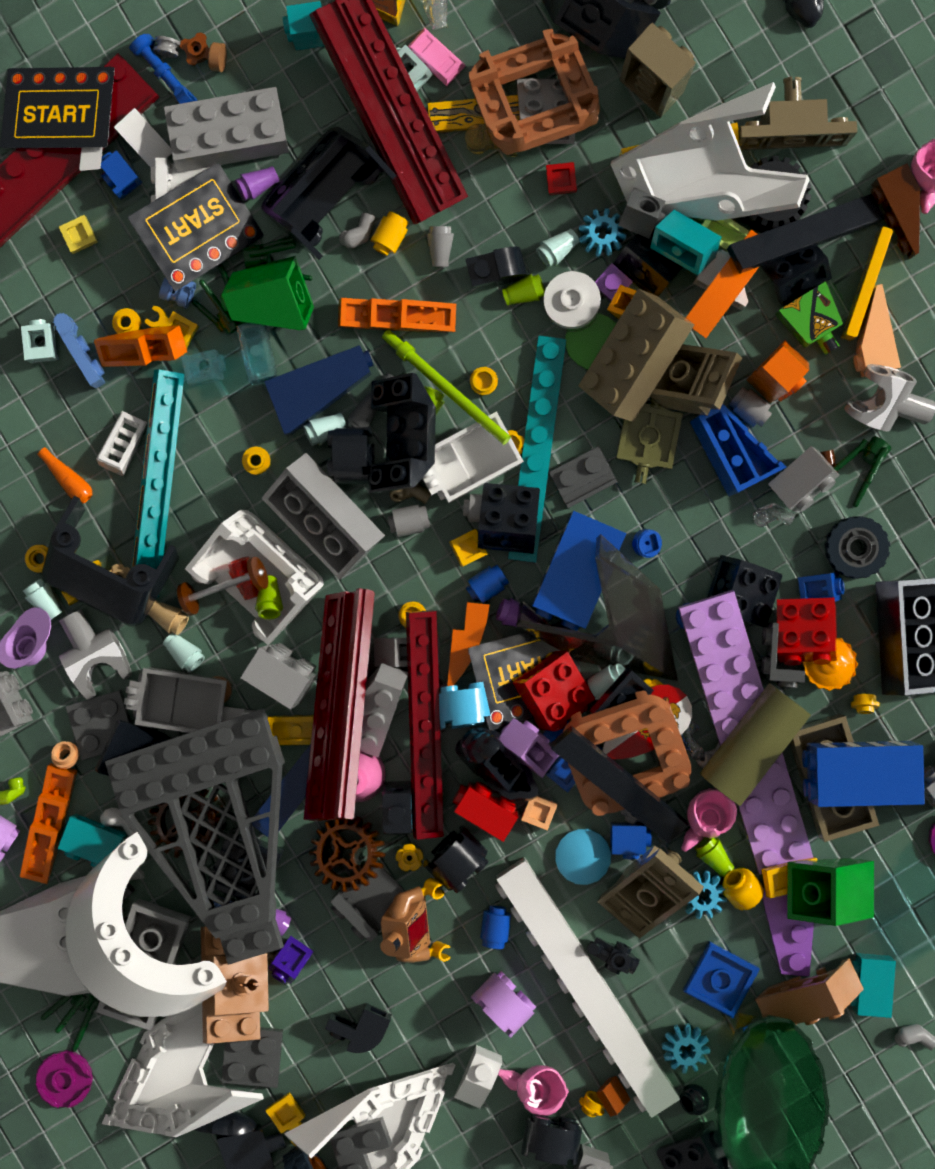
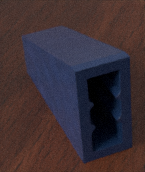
[264,345,374,437]
[252,744,311,837]

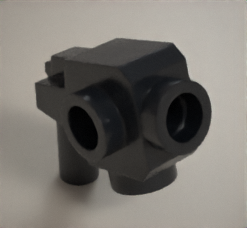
[587,937,640,975]

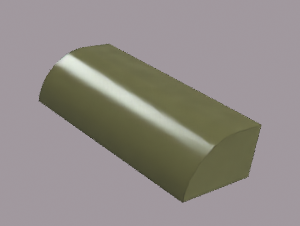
[700,683,811,806]

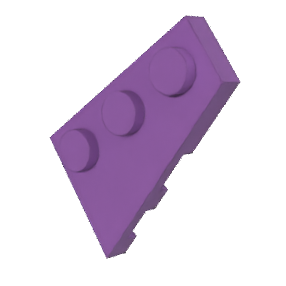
[762,886,814,977]

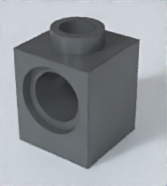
[618,188,666,239]

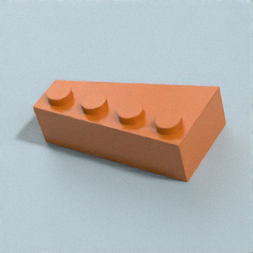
[747,340,809,403]

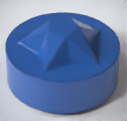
[632,529,662,558]

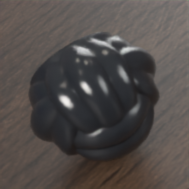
[680,1084,710,1115]

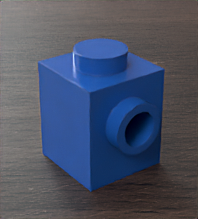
[610,822,652,859]

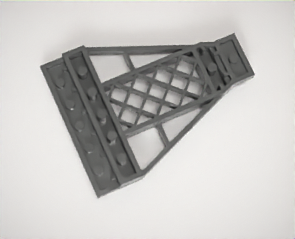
[105,709,285,965]

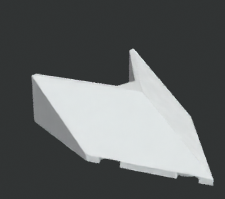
[102,1002,264,1137]
[284,1062,455,1169]

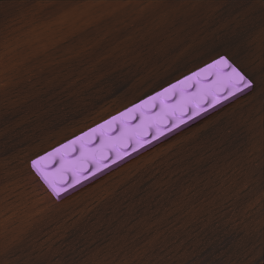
[678,590,813,874]

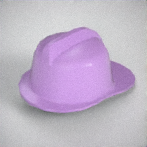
[0,608,51,669]

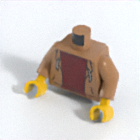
[380,878,450,963]

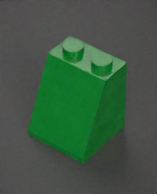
[220,256,314,330]
[787,858,874,926]

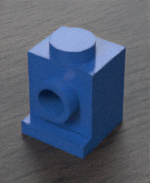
[101,150,143,200]

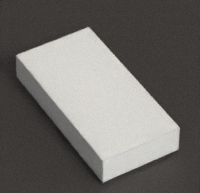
[114,108,172,168]

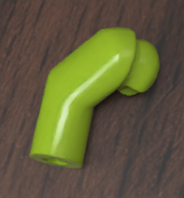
[0,777,26,805]

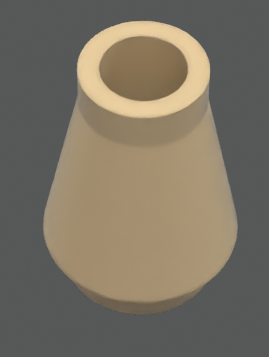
[148,600,189,635]

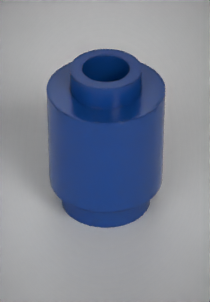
[466,565,509,604]
[480,905,511,949]

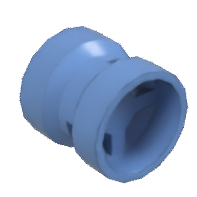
[159,277,196,309]

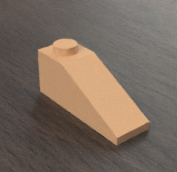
[853,284,901,378]

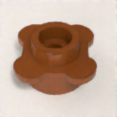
[180,32,209,66]

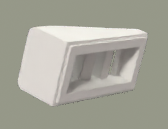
[96,411,148,476]

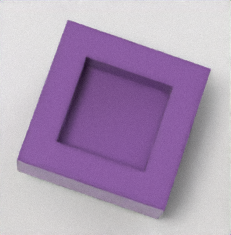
[595,263,633,302]

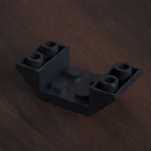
[542,0,661,59]
[369,373,436,494]

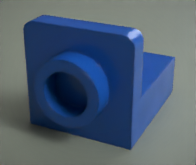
[798,572,845,601]

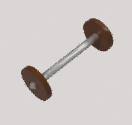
[177,556,268,616]

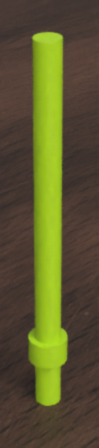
[382,330,511,445]

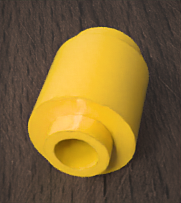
[371,211,409,256]

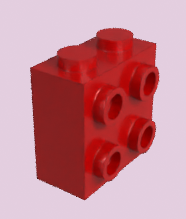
[777,597,837,666]
[512,651,595,732]
[453,781,518,842]

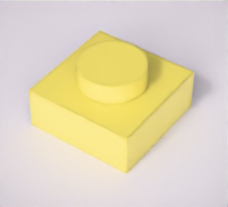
[59,215,98,254]

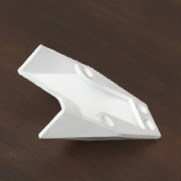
[610,82,809,221]
[0,868,144,996]

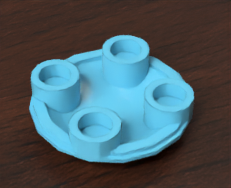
[555,828,611,885]

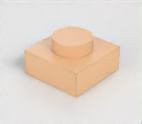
[521,795,558,831]

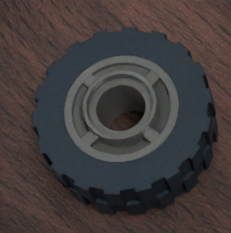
[824,516,890,579]

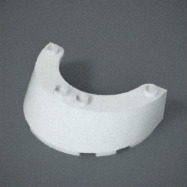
[65,832,227,1017]

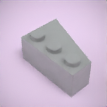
[360,663,408,758]

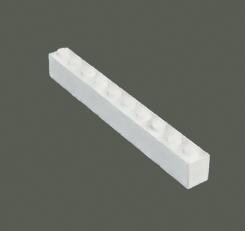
[495,857,680,1118]

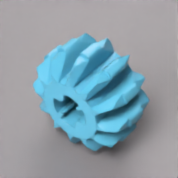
[578,208,627,257]
[685,870,727,919]
[662,1023,710,1073]

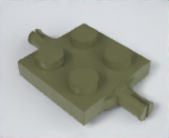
[616,398,683,484]

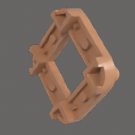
[469,29,600,155]
[560,691,691,816]

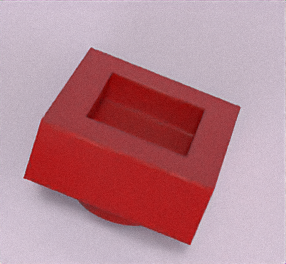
[546,162,577,195]

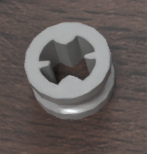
[153,36,180,58]

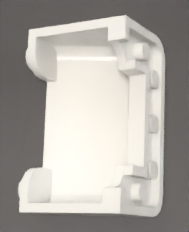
[185,509,324,645]

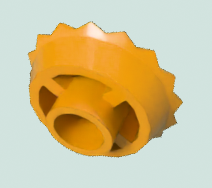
[802,638,858,691]

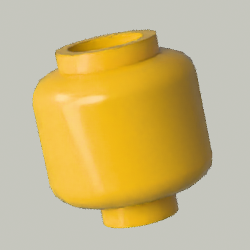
[722,868,764,911]

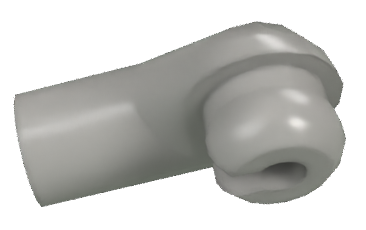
[339,213,375,248]

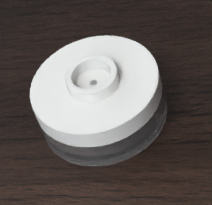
[544,271,601,332]

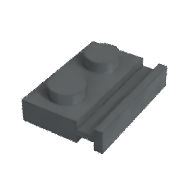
[549,446,618,509]

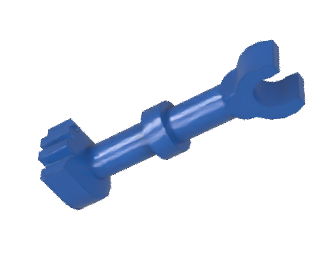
[129,34,198,104]

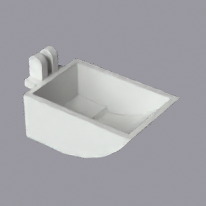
[423,411,524,503]

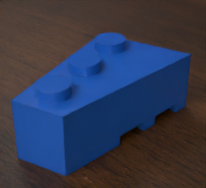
[690,404,786,497]

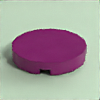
[36,1050,93,1108]

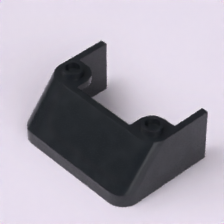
[261,127,397,260]
[42,496,179,626]

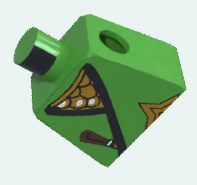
[775,282,842,355]

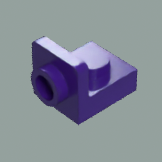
[268,936,314,984]

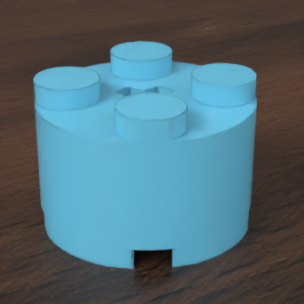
[439,682,491,729]

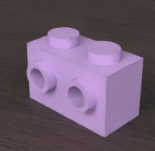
[500,718,559,778]

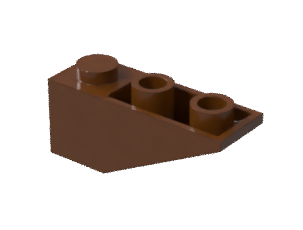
[871,163,920,259]

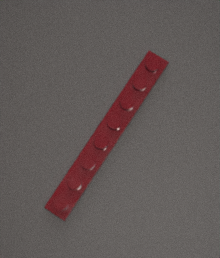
[406,610,444,840]

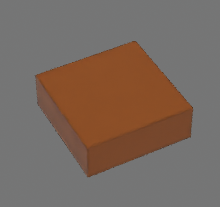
[596,1076,631,1117]

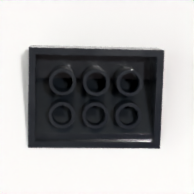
[875,578,935,696]

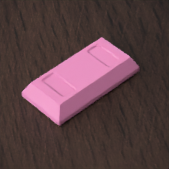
[408,28,466,87]

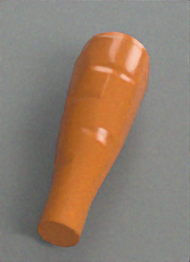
[37,447,93,504]

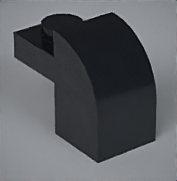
[465,246,527,288]
[325,1003,392,1053]

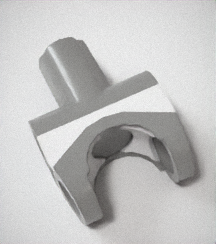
[844,364,935,432]
[59,610,132,700]

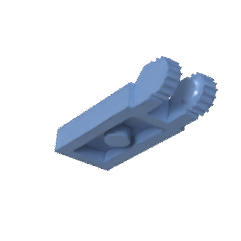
[53,313,105,389]

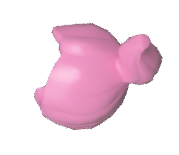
[911,139,935,214]
[681,788,737,852]
[498,1065,569,1116]

